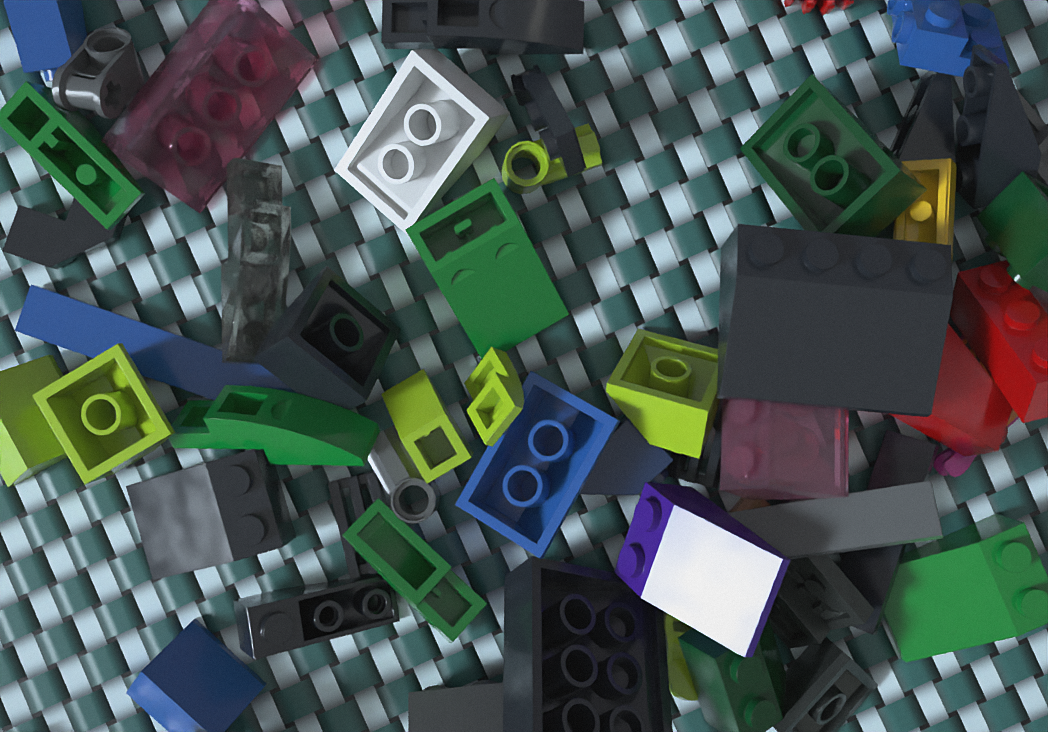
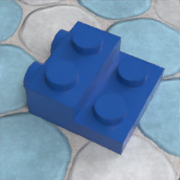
[887,0,1010,77]

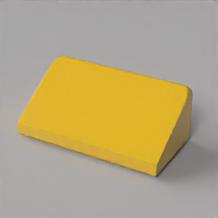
[893,158,956,260]

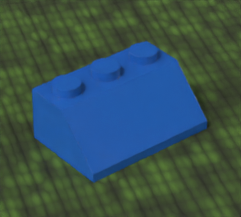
[455,371,620,559]

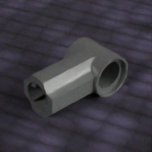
[368,425,441,523]

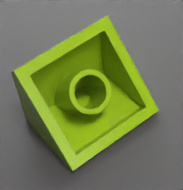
[0,355,68,488]

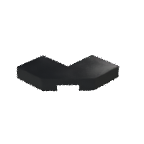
[2,198,129,269]

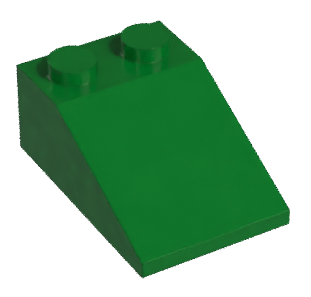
[883,514,1048,662]

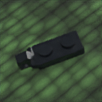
[511,65,587,177]

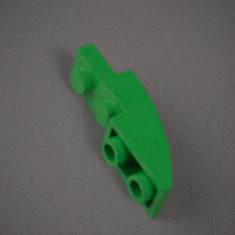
[168,385,380,466]

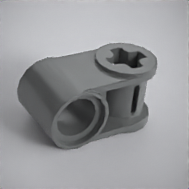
[52,27,145,119]

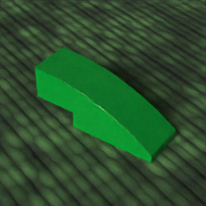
[342,498,487,643]

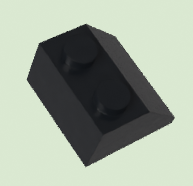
[253,266,401,410]

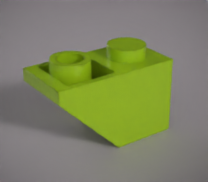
[381,369,474,484]

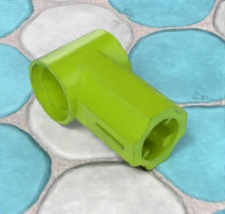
[501,123,602,194]

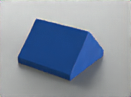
[126,618,267,732]

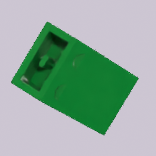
[405,178,569,359]

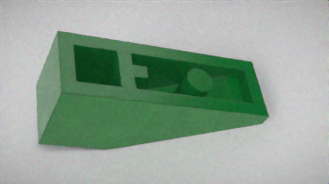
[0,81,145,230]

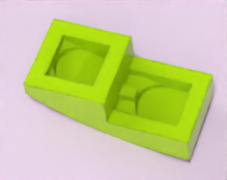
[464,347,524,447]

